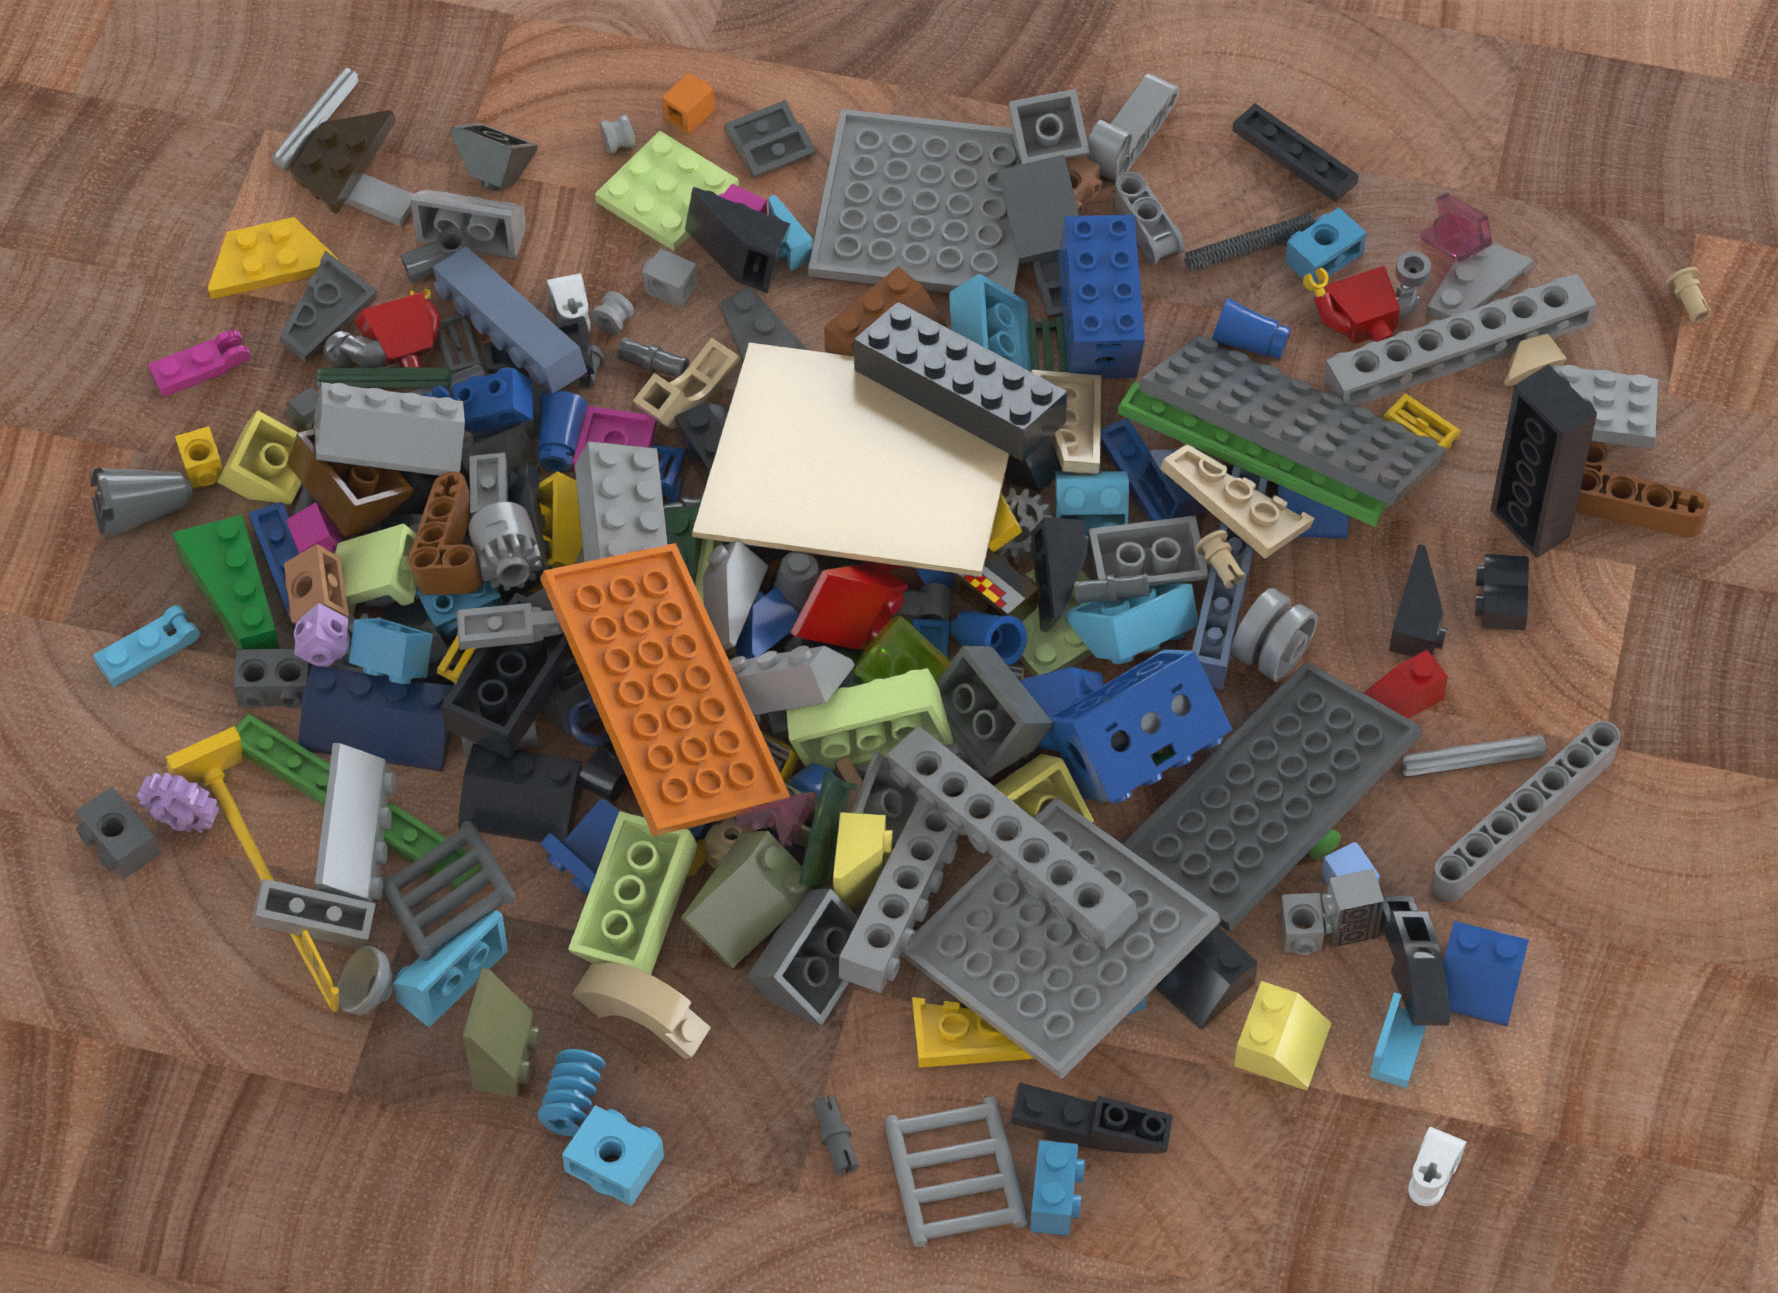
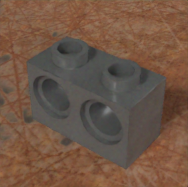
[234,649,313,708]

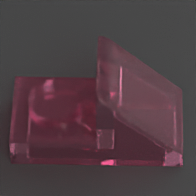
[736,791,818,846]

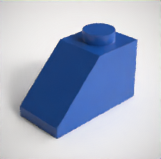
[736,587,799,659]

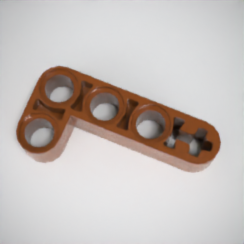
[1575,441,1709,537]
[408,471,484,595]

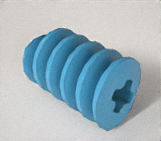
[537,1049,606,1137]

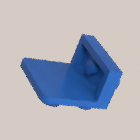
[540,799,619,896]

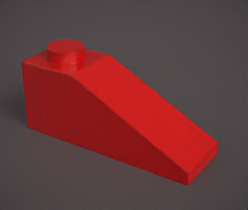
[1363,650,1448,719]

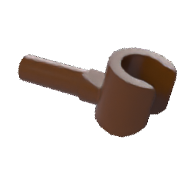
[761,556,782,595]

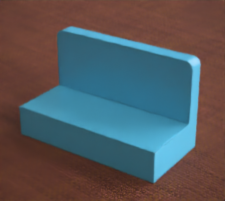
[1370,992,1427,1088]

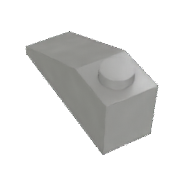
[703,539,768,651]

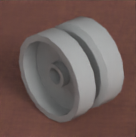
[1231,588,1318,683]

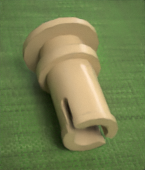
[1666,267,1712,323]
[1194,530,1246,589]

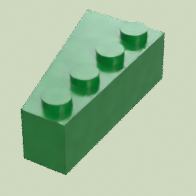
[172,514,280,650]

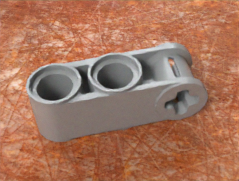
[1114,171,1185,265]

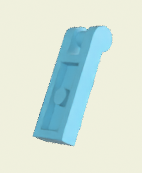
[93,605,200,688]

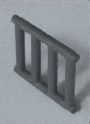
[382,821,516,961]

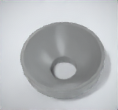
[337,946,394,1015]

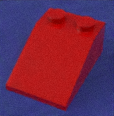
[790,562,908,650]

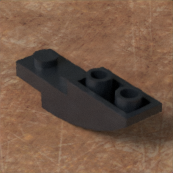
[1380,896,1450,1026]
[1010,1083,1173,1153]

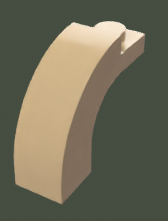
[633,337,741,429]
[572,962,711,1059]

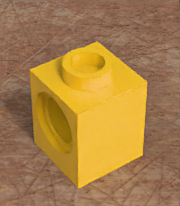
[175,426,223,489]

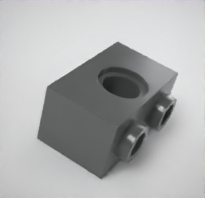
[75,786,160,879]

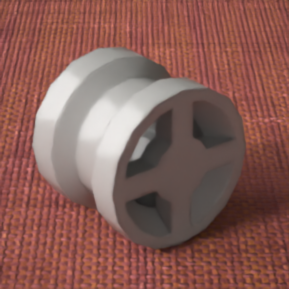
[599,114,636,154]
[590,291,634,335]

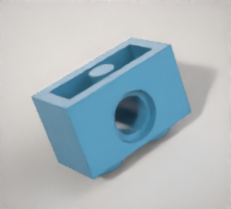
[1285,208,1367,284]

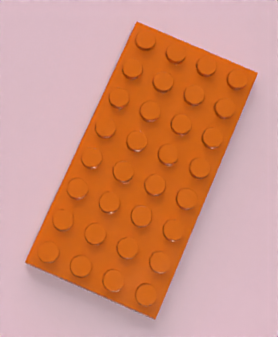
[540,543,790,837]

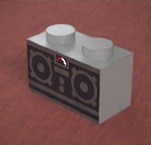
[1322,869,1384,947]

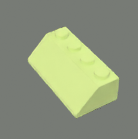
[786,668,953,772]
[568,811,698,975]

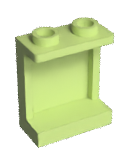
[335,524,417,615]

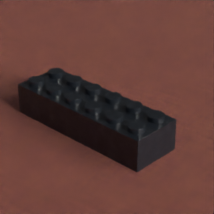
[854,302,1067,461]
[1490,364,1597,558]

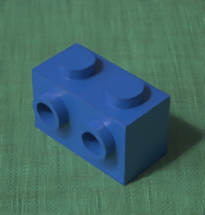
[453,368,533,435]

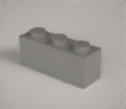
[250,879,376,948]

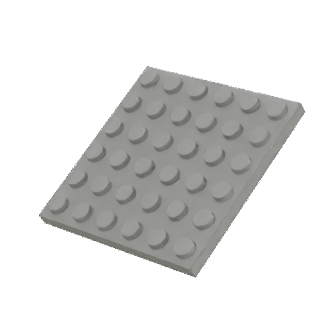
[808,109,1021,293]
[901,797,1221,1079]

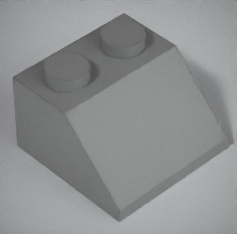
[1008,89,1090,164]

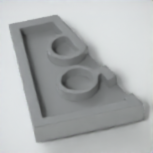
[1426,234,1534,320]

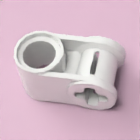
[546,273,591,332]
[1408,1127,1467,1207]

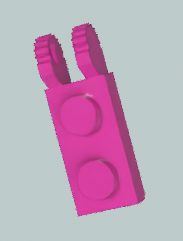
[148,329,251,397]

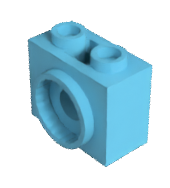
[562,1105,664,1207]

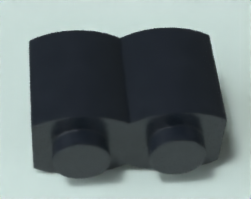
[1475,554,1529,630]

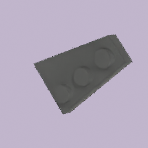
[280,251,377,363]
[720,286,808,365]

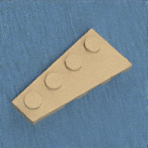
[1031,370,1101,474]
[1160,444,1315,559]

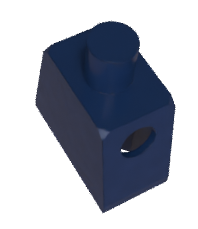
[1140,448,1232,519]

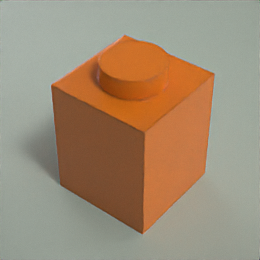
[662,72,715,135]

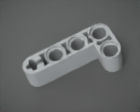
[1087,74,1180,182]

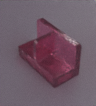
[1420,192,1493,262]

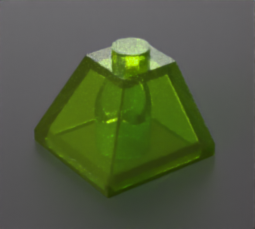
[852,616,951,683]

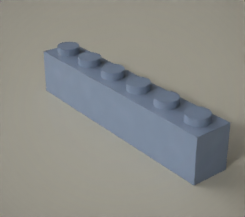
[433,246,587,394]

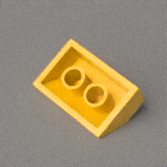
[525,471,583,593]

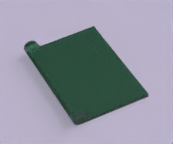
[799,772,857,890]

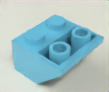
[1055,471,1129,534]

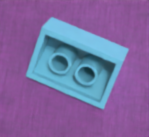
[949,274,1032,372]
[1064,583,1199,664]
[393,910,508,1028]

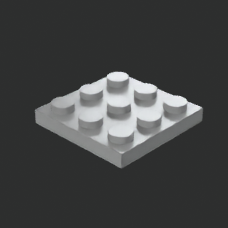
[1552,365,1658,449]

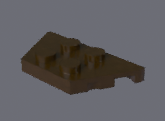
[290,110,397,214]

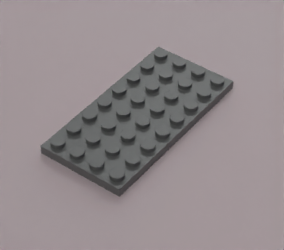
[1138,336,1447,506]
[1122,661,1422,932]

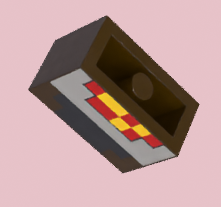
[955,549,1038,622]

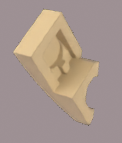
[1504,334,1567,386]

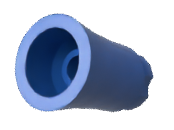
[1212,297,1291,359]
[537,391,588,473]
[950,610,1027,666]

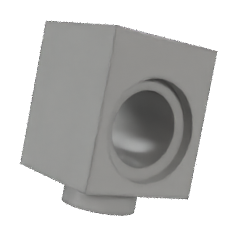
[642,248,698,309]
[1279,893,1324,955]

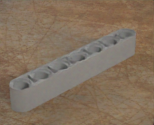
[1431,721,1620,902]

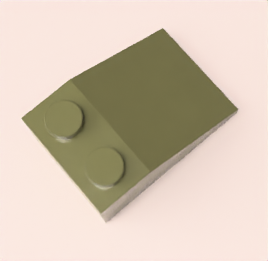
[681,831,815,968]
[463,968,540,1097]

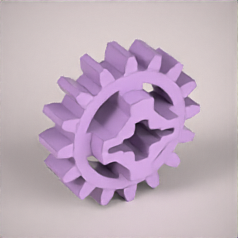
[136,773,219,833]

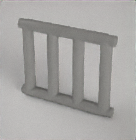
[884,1096,1028,1247]

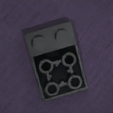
[685,187,790,293]

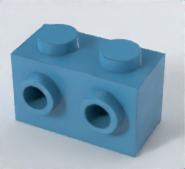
[416,581,502,638]
[349,618,433,684]
[1030,1140,1085,1236]

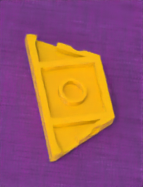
[208,217,339,300]

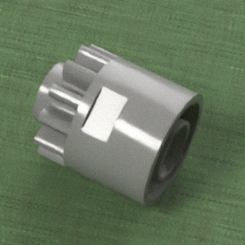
[468,502,543,591]

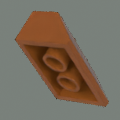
[824,267,948,356]

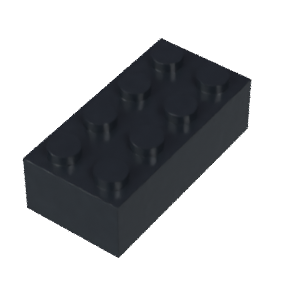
[441,593,575,758]

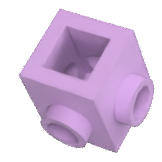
[294,603,349,667]

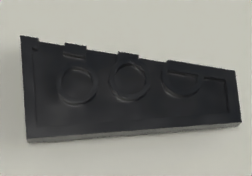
[497,461,553,602]

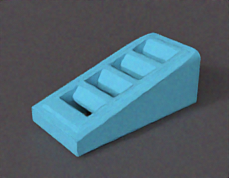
[768,195,812,271]

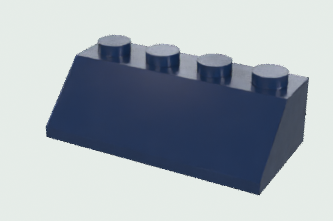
[298,665,454,772]

